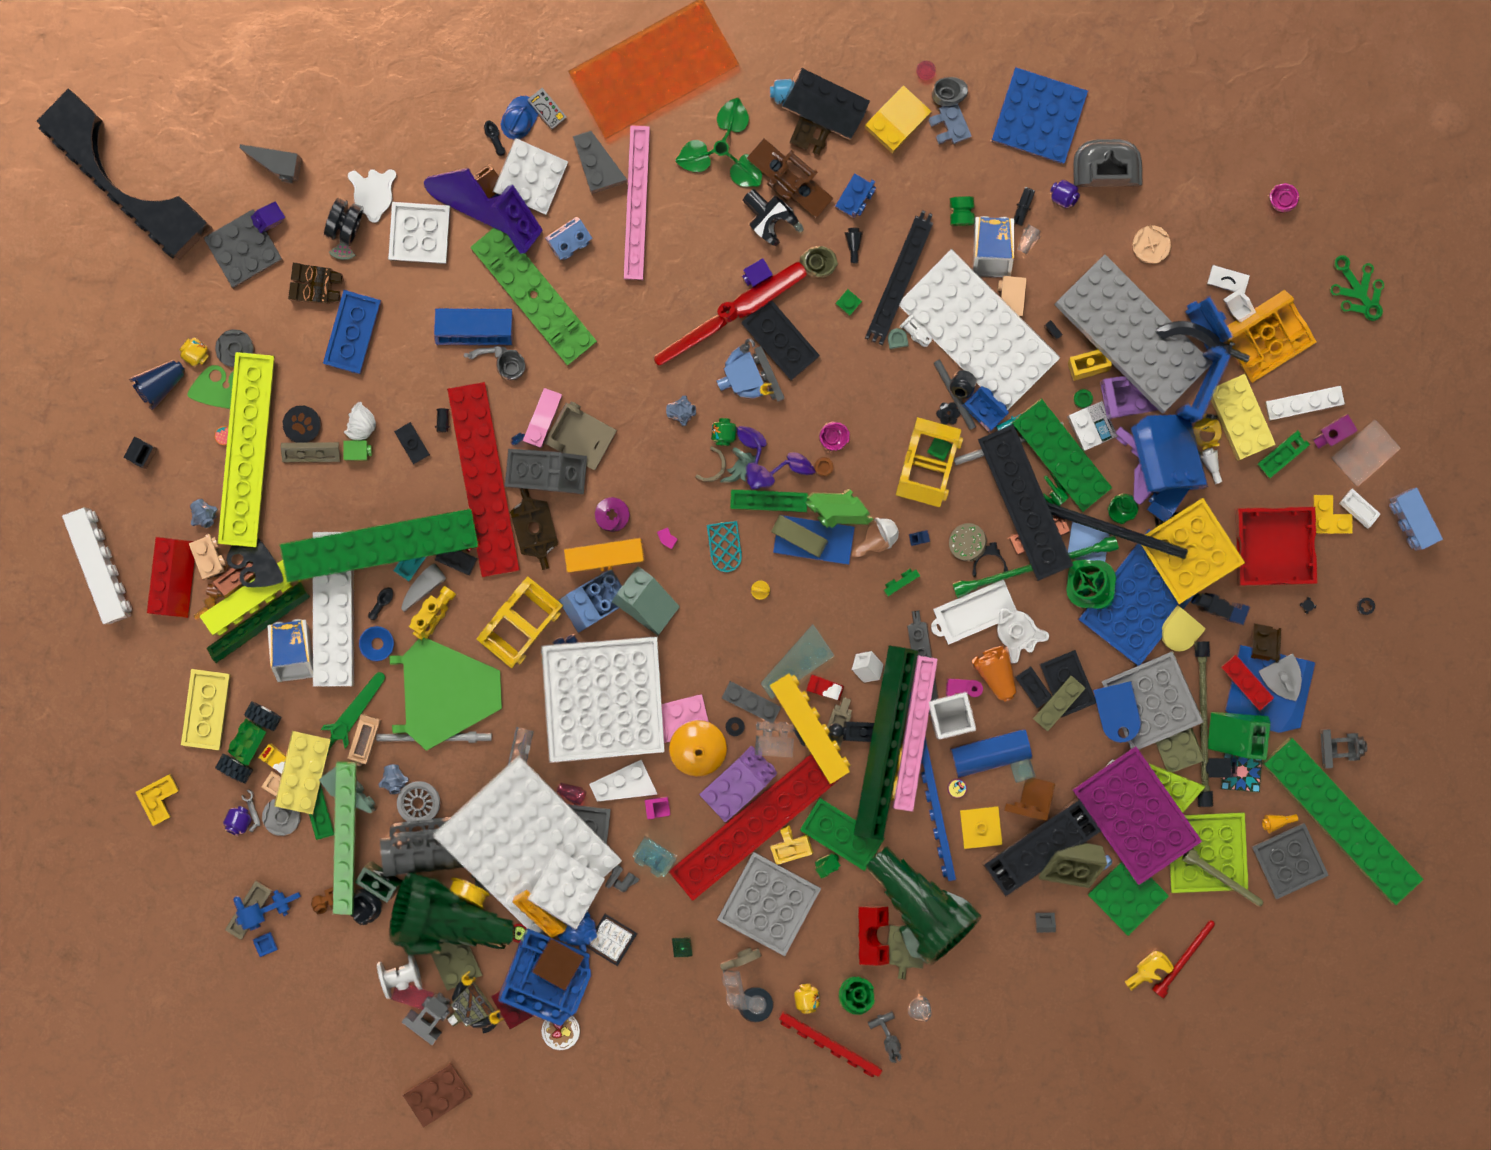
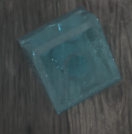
[632,836,677,877]

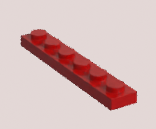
[779,1011,883,1078]

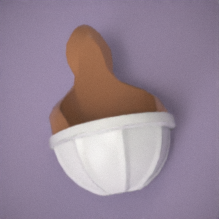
[851,518,899,557]

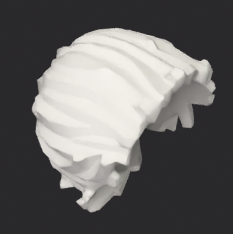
[344,402,376,441]

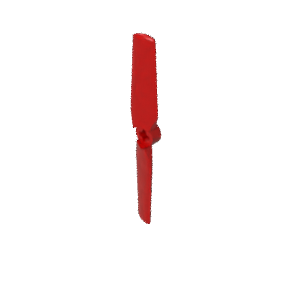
[654,262,807,366]

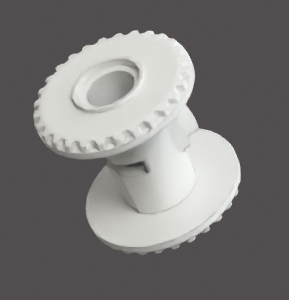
[377,955,422,999]

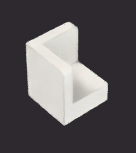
[1223,289,1256,322]
[852,651,883,683]

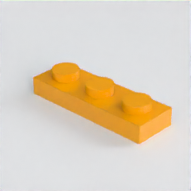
[512,890,567,938]

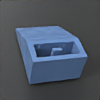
[558,570,622,633]

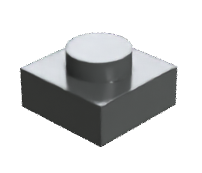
[1035,913,1056,933]

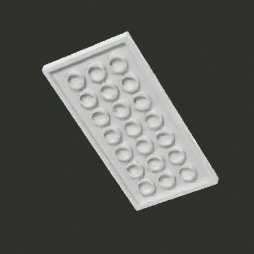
[899,249,1061,410]

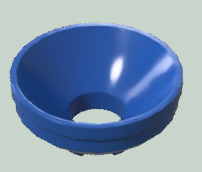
[359,626,394,661]

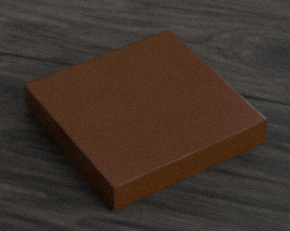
[531,938,584,991]

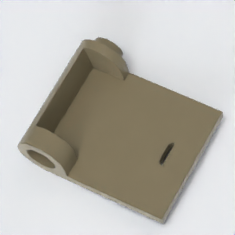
[544,401,617,470]

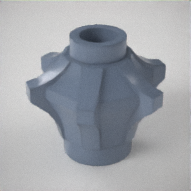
[666,396,696,426]
[190,499,218,528]
[379,764,409,795]

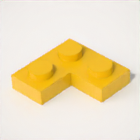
[1313,495,1352,534]
[135,774,179,826]

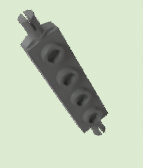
[908,610,939,714]

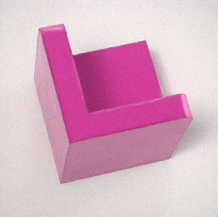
[645,796,670,819]

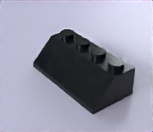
[782,68,870,140]

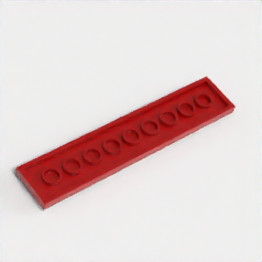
[447,382,520,577]
[668,753,841,901]

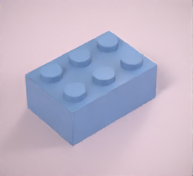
[1389,488,1443,551]

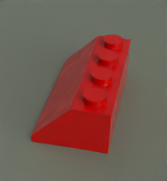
[147,537,195,618]

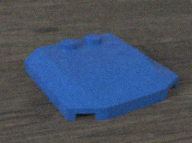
[1131,415,1208,492]
[1225,645,1315,733]
[498,929,591,1026]

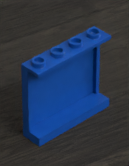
[1174,346,1230,423]

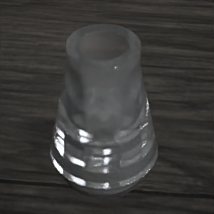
[1017,224,1042,254]

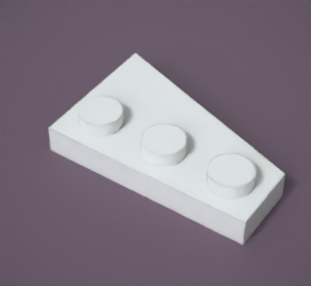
[589,759,657,801]

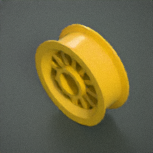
[450,878,490,910]

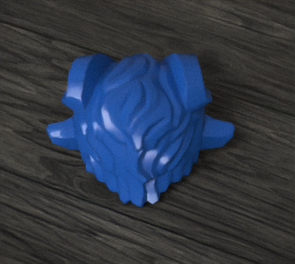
[558,910,598,952]

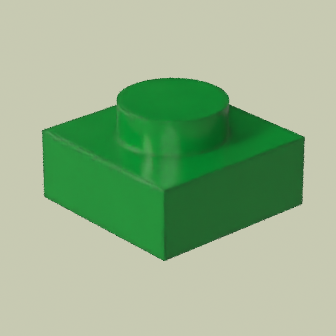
[835,289,862,316]

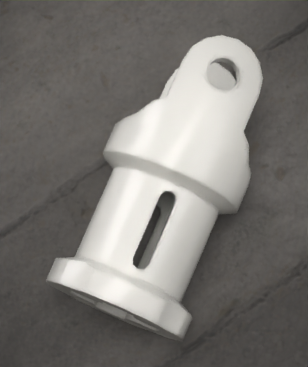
[900,314,932,347]

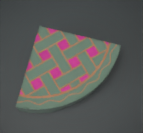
[329,243,356,260]

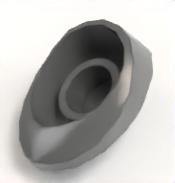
[932,77,968,106]

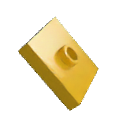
[960,806,1002,849]

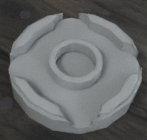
[262,799,301,836]

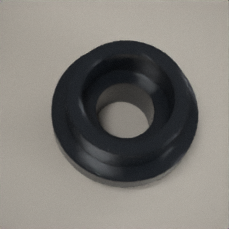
[726,717,745,736]

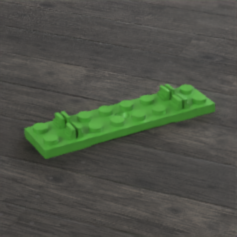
[470,228,597,366]

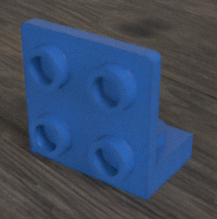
[835,173,876,219]

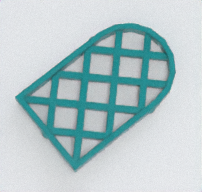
[707,521,742,572]

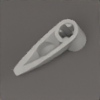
[401,563,447,612]

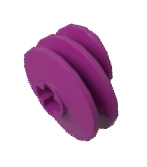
[595,497,630,532]

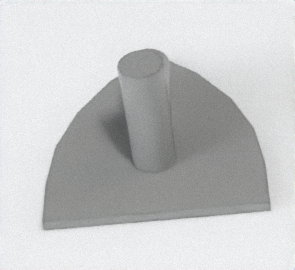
[1259,653,1302,701]

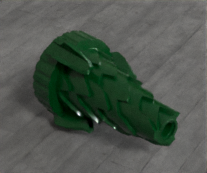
[866,846,982,965]
[389,873,514,955]

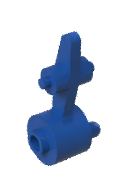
[233,890,301,931]

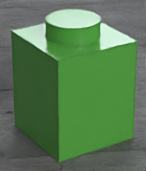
[343,440,372,461]

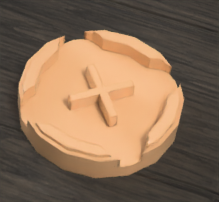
[1132,225,1171,264]

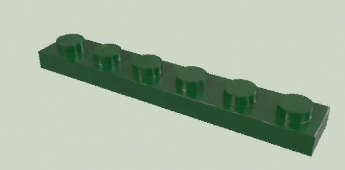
[206,582,310,663]

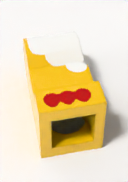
[258,743,286,774]

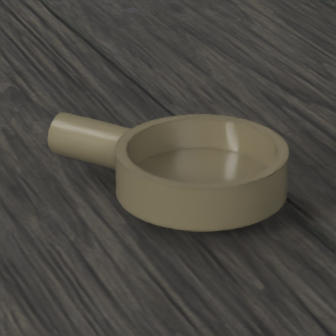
[720,948,762,971]

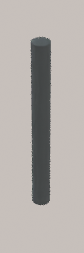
[934,359,976,430]

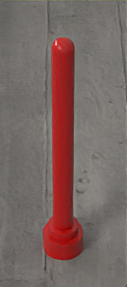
[1151,920,1215,999]

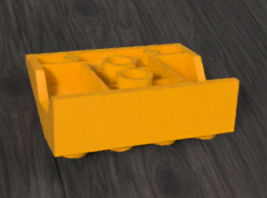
[1225,290,1316,383]

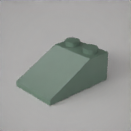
[612,566,680,636]

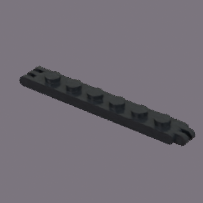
[865,210,934,346]

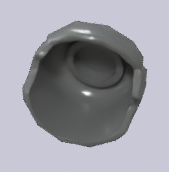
[496,350,525,381]

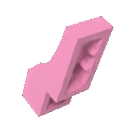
[523,388,562,448]

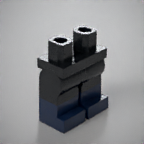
[1191,593,1250,625]

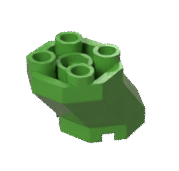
[805,489,874,528]

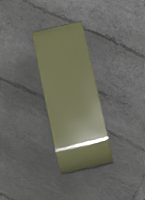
[771,515,828,558]

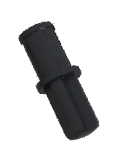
[1013,187,1035,226]

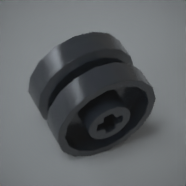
[324,198,364,246]

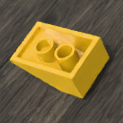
[865,86,932,154]

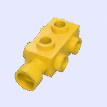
[409,586,456,640]

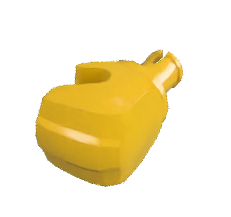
[1124,951,1174,991]

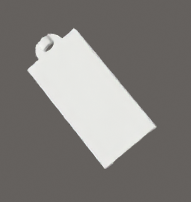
[931,580,1017,645]

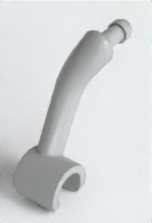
[464,346,506,359]
[241,790,260,832]

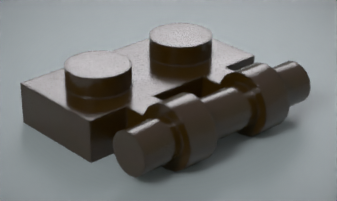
[789,116,831,155]

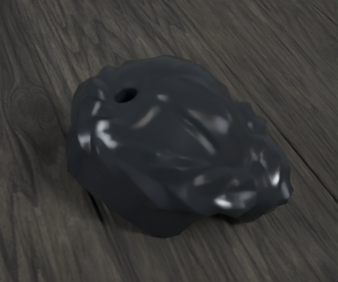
[350,889,382,926]

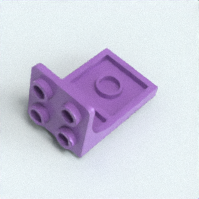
[699,746,777,823]

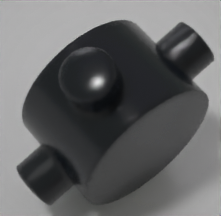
[1299,597,1316,614]

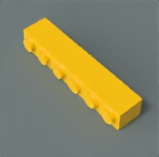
[770,673,851,784]

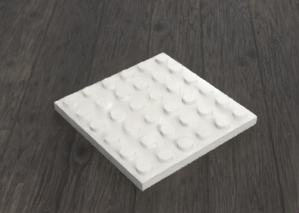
[541,637,664,762]

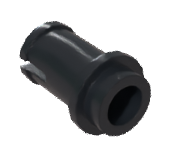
[435,408,450,433]

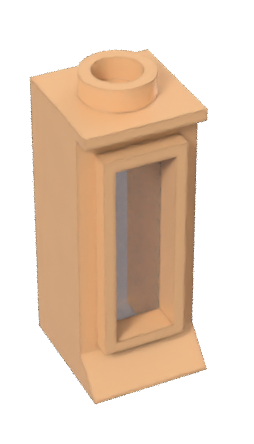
[347,714,381,766]

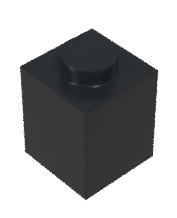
[1206,758,1237,778]

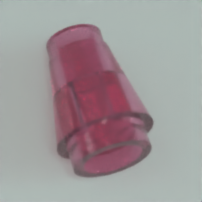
[556,782,586,805]

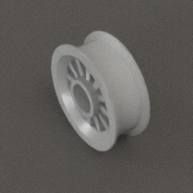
[397,781,440,822]

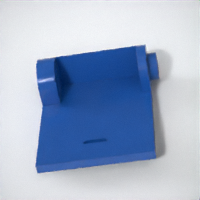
[1185,296,1233,351]

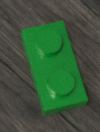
[883,568,920,597]

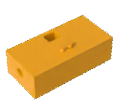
[564,538,645,573]

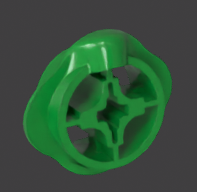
[1066,560,1116,609]

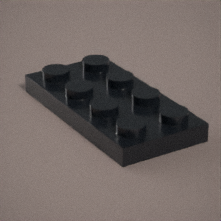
[741,300,820,381]

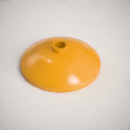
[669,720,727,777]

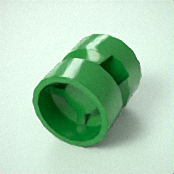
[949,196,975,226]

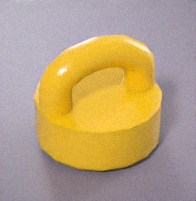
[751,581,770,600]

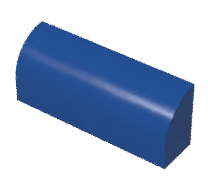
[434,308,513,345]
[950,729,1032,778]

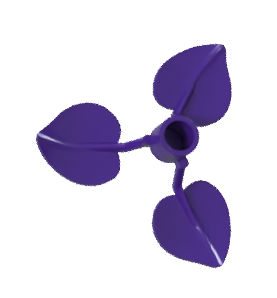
[736,426,816,489]

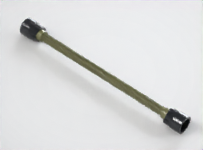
[1194,641,1213,807]

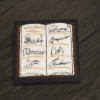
[586,913,638,966]

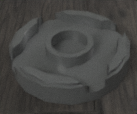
[215,329,254,368]

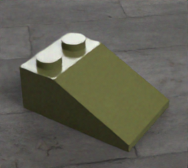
[1039,843,1108,888]

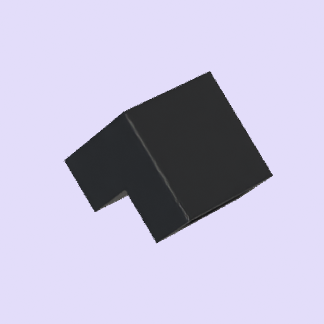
[123,436,157,469]

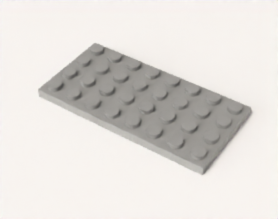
[1054,255,1212,414]

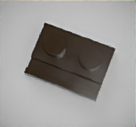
[1251,624,1282,663]

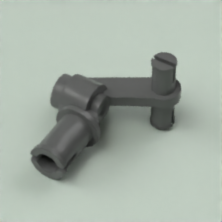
[868,1011,902,1063]

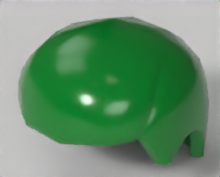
[1108,493,1139,524]

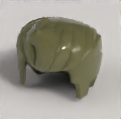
[800,246,838,278]

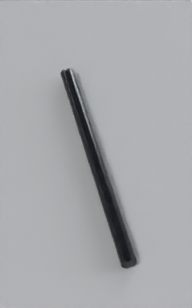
[1047,502,1188,559]

